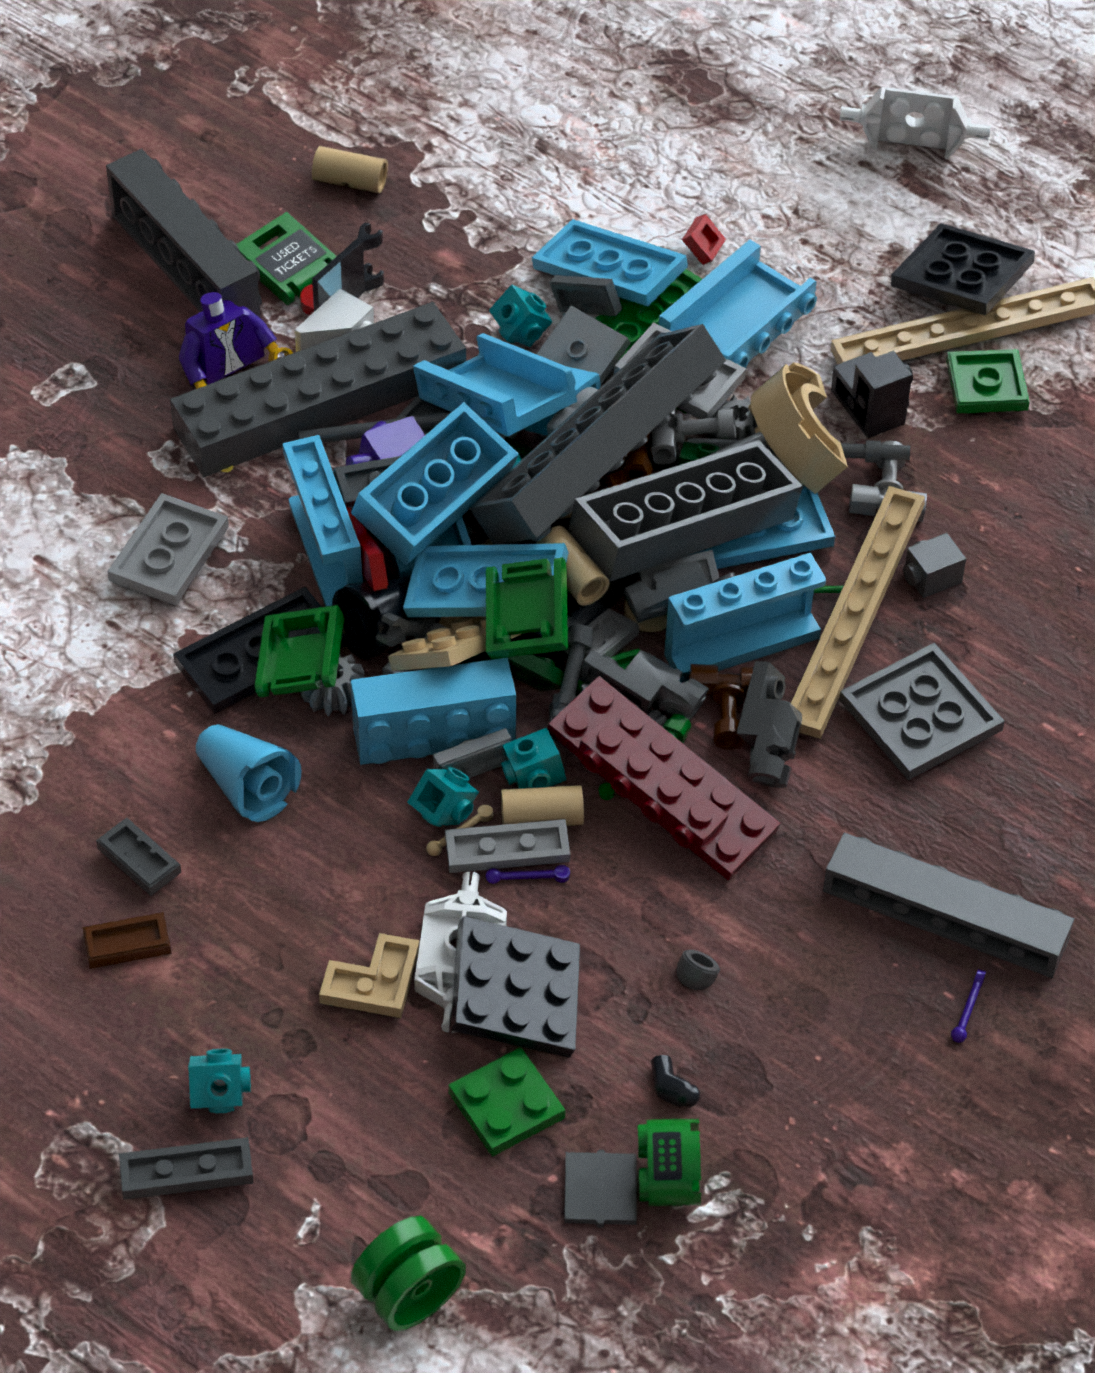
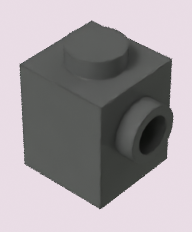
[903,533,966,598]

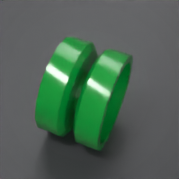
[351,1216,466,1331]

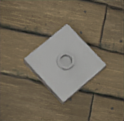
[537,305,630,384]

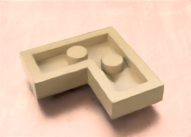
[319,933,420,1018]

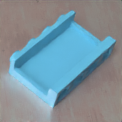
[659,239,817,368]
[413,333,577,437]
[282,435,363,607]
[664,553,826,683]

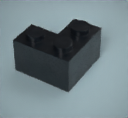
[831,350,913,439]

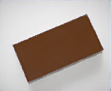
[82,912,172,969]

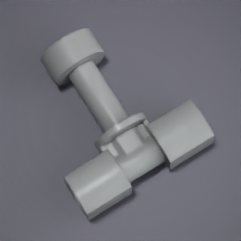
[651,408,736,464]
[849,441,927,522]

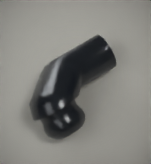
[651,1055,700,1108]

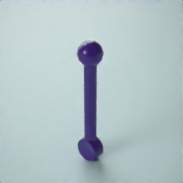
[485,865,570,884]
[950,969,986,1043]

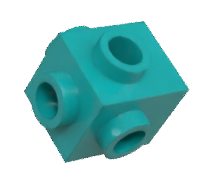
[489,284,553,347]
[501,728,567,789]
[407,767,479,827]
[188,1049,251,1113]

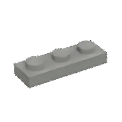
[445,819,570,873]

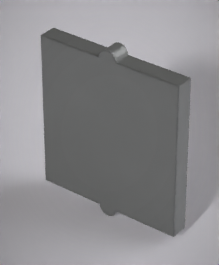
[564,1149,637,1228]

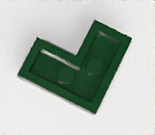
[459,641,564,691]

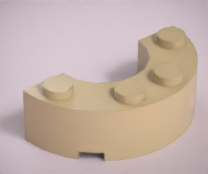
[748,362,848,494]

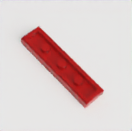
[346,507,388,591]

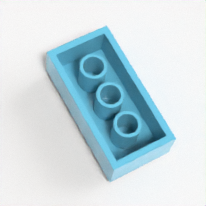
[351,402,518,565]
[351,658,516,765]

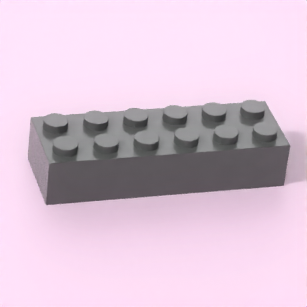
[106,149,262,318]
[568,440,803,582]

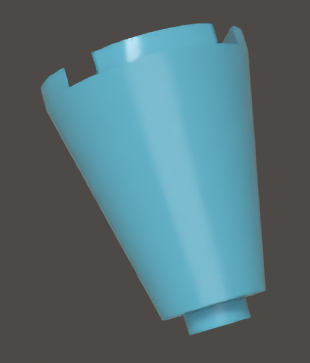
[196,724,301,822]

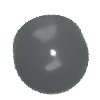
[676,950,720,990]

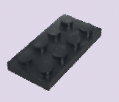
[173,587,347,714]

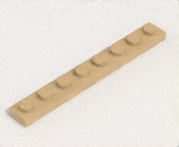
[830,277,1095,364]
[791,486,925,739]

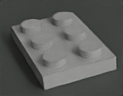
[614,323,746,419]
[107,493,229,606]

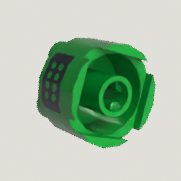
[638,1119,701,1206]

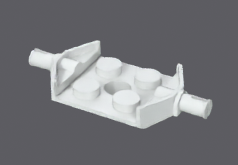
[840,87,991,159]
[414,872,507,1033]

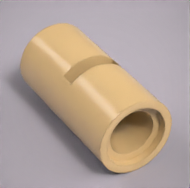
[312,146,388,193]
[536,526,609,606]
[501,785,584,826]

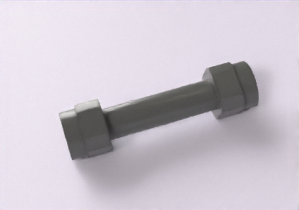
[551,624,594,713]

